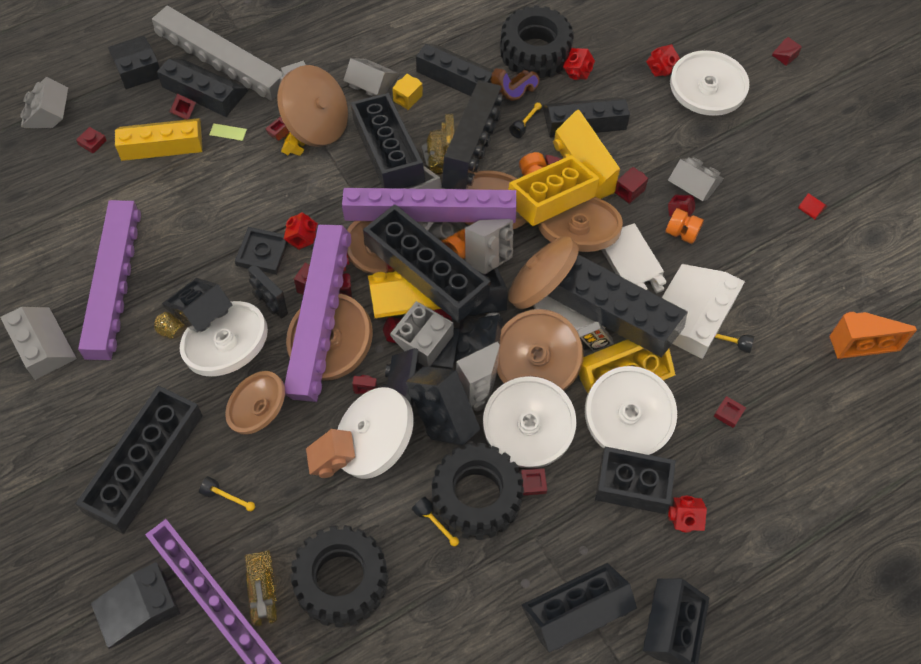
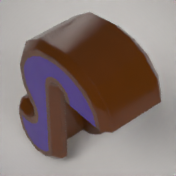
[491,68,540,101]

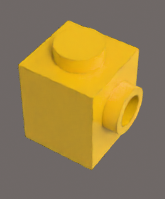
[392,74,423,110]

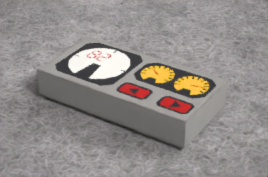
[577,322,614,352]

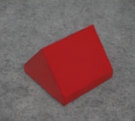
[798,193,827,219]

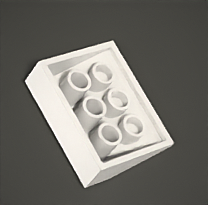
[662,264,745,359]

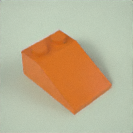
[830,312,917,359]

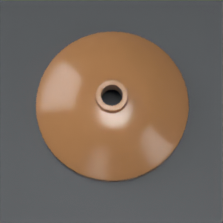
[347,221,387,274]
[226,371,285,434]

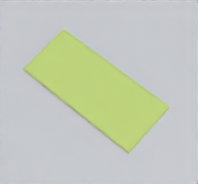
[209,124,247,141]

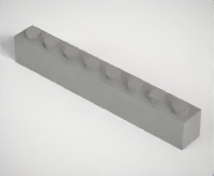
[152,6,282,101]

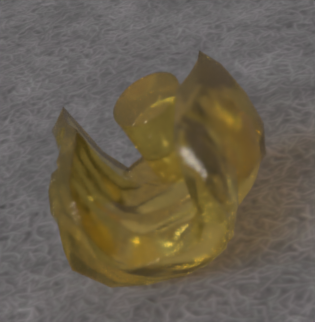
[154,312,184,339]

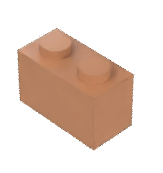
[306,429,355,478]

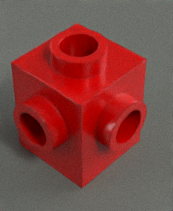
[646,44,680,77]
[563,48,595,80]
[284,212,318,250]
[668,495,707,532]

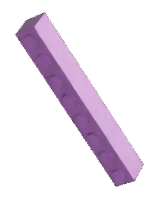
[342,188,516,223]
[78,200,141,360]
[284,225,351,402]
[145,519,281,664]

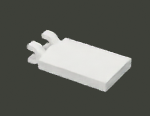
[602,223,666,293]

